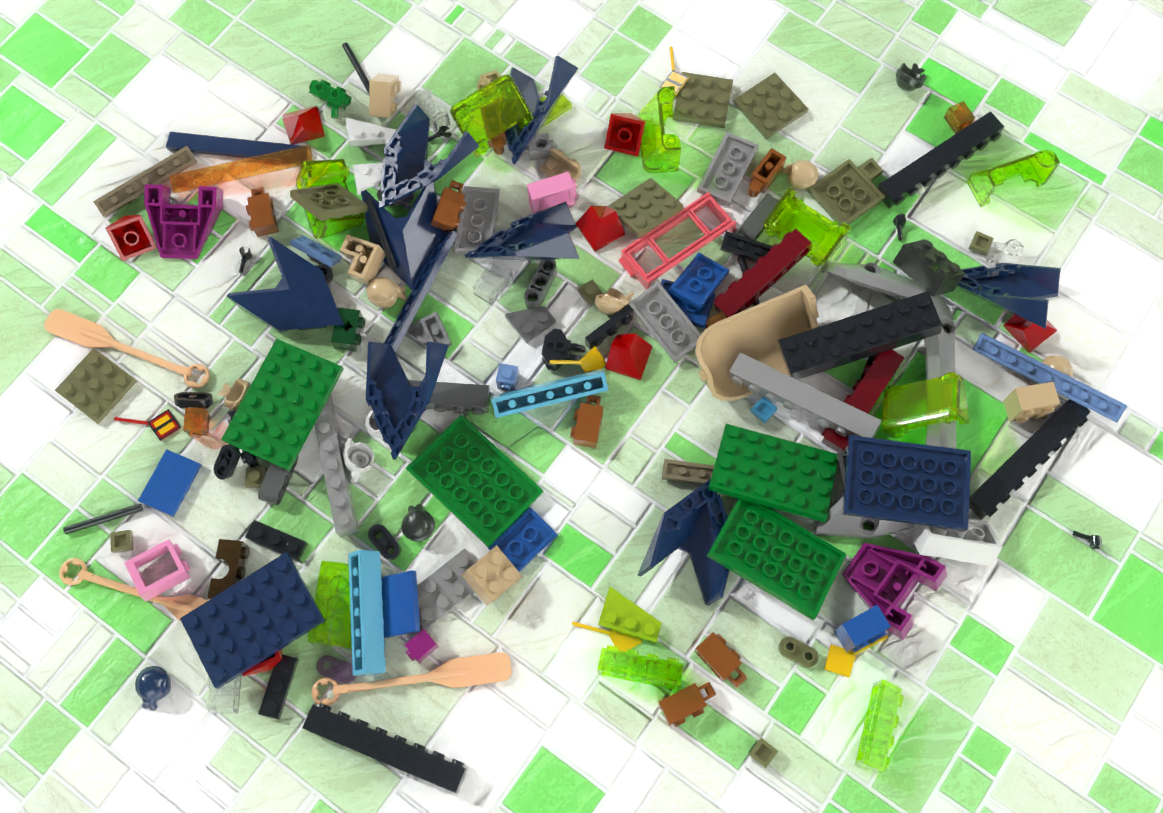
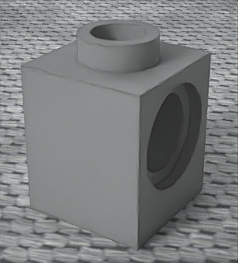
[528,133,554,161]

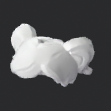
[342,438,374,483]

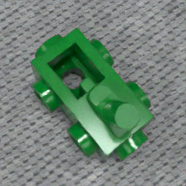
[309,79,352,119]

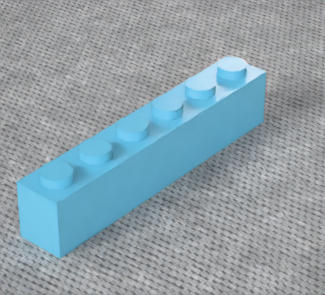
[491,369,608,418]
[348,550,386,676]

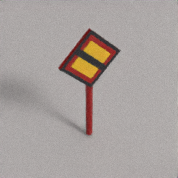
[114,409,181,441]

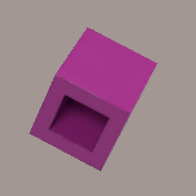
[405,629,439,663]

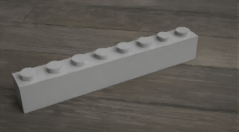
[729,353,881,438]
[314,394,359,537]

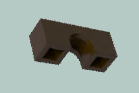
[207,539,249,599]

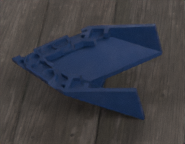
[501,56,578,164]
[379,103,479,209]
[361,182,442,291]
[465,202,579,261]
[227,236,344,332]
[957,263,1061,329]
[365,342,449,460]
[637,479,729,606]

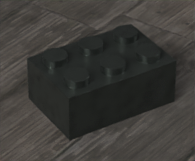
[893,239,965,297]

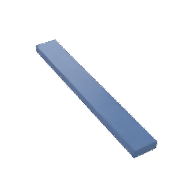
[972,333,1128,423]

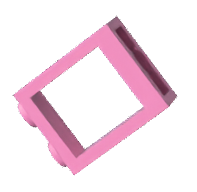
[527,172,577,213]
[124,539,191,602]

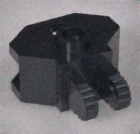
[541,328,586,371]

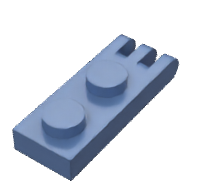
[290,235,342,267]

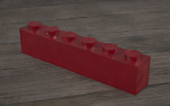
[714,228,812,318]
[821,350,905,453]

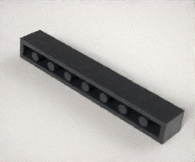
[878,111,1005,208]
[969,399,1091,519]
[302,703,468,794]

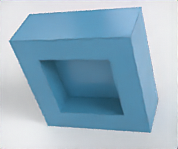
[750,396,778,424]

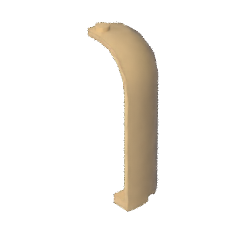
[695,285,820,401]

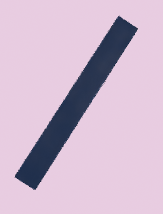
[166,131,308,165]
[384,231,458,353]

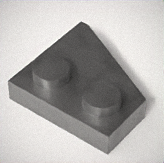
[505,306,556,344]
[407,311,453,347]

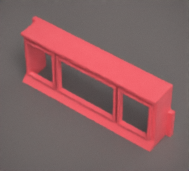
[618,192,737,290]

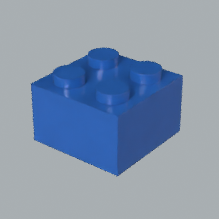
[833,605,891,653]

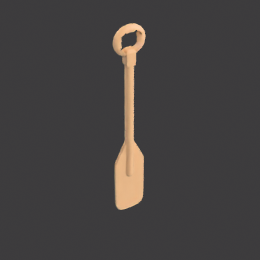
[44,309,210,389]
[59,558,208,621]
[311,652,512,706]

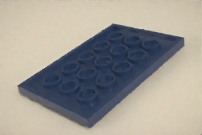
[842,435,971,531]
[180,552,326,689]

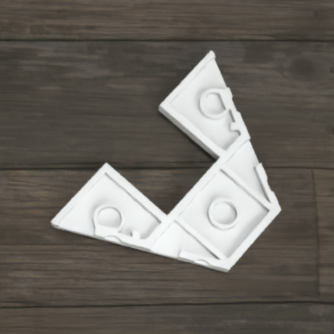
[345,118,396,195]

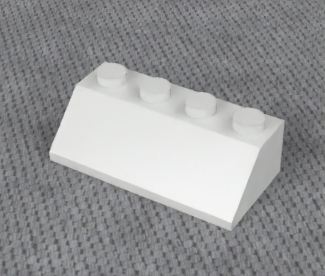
[913,519,1003,566]

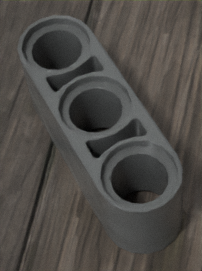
[738,194,783,241]
[524,260,557,309]
[258,455,299,505]

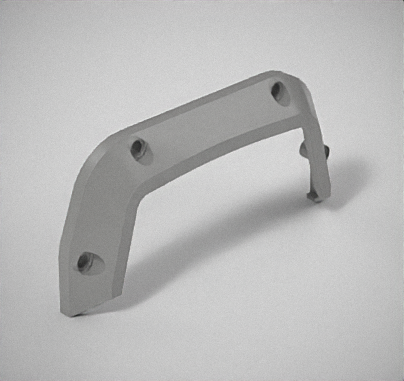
[815,262,957,539]

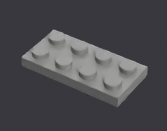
[697,132,759,206]
[454,186,500,255]
[628,281,701,363]
[417,548,476,630]

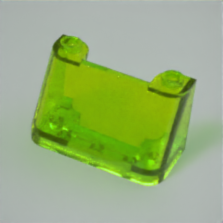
[450,74,533,158]
[638,86,681,173]
[967,150,1060,207]
[296,159,366,239]
[763,188,851,267]
[881,372,970,439]

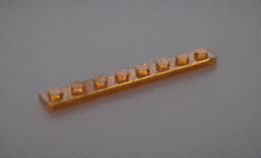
[169,145,314,194]

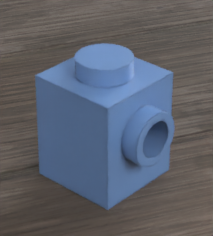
[496,363,520,391]

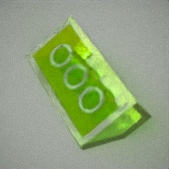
[307,561,352,649]
[597,645,683,691]
[854,679,904,773]

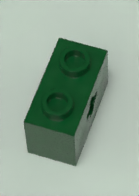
[331,307,365,352]

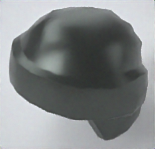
[895,63,927,92]
[401,504,435,542]

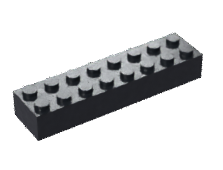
[778,291,942,380]

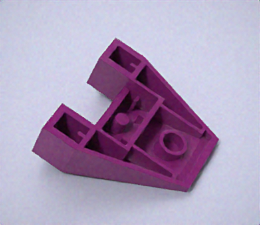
[144,184,224,259]
[842,543,947,640]

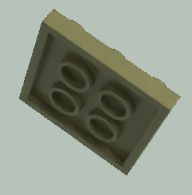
[673,72,733,128]
[734,73,808,140]
[807,159,885,230]
[608,178,684,238]
[290,183,368,221]
[55,348,137,424]

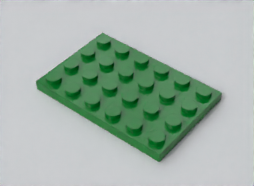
[221,338,344,472]
[406,415,544,548]
[708,424,838,522]
[707,498,846,620]

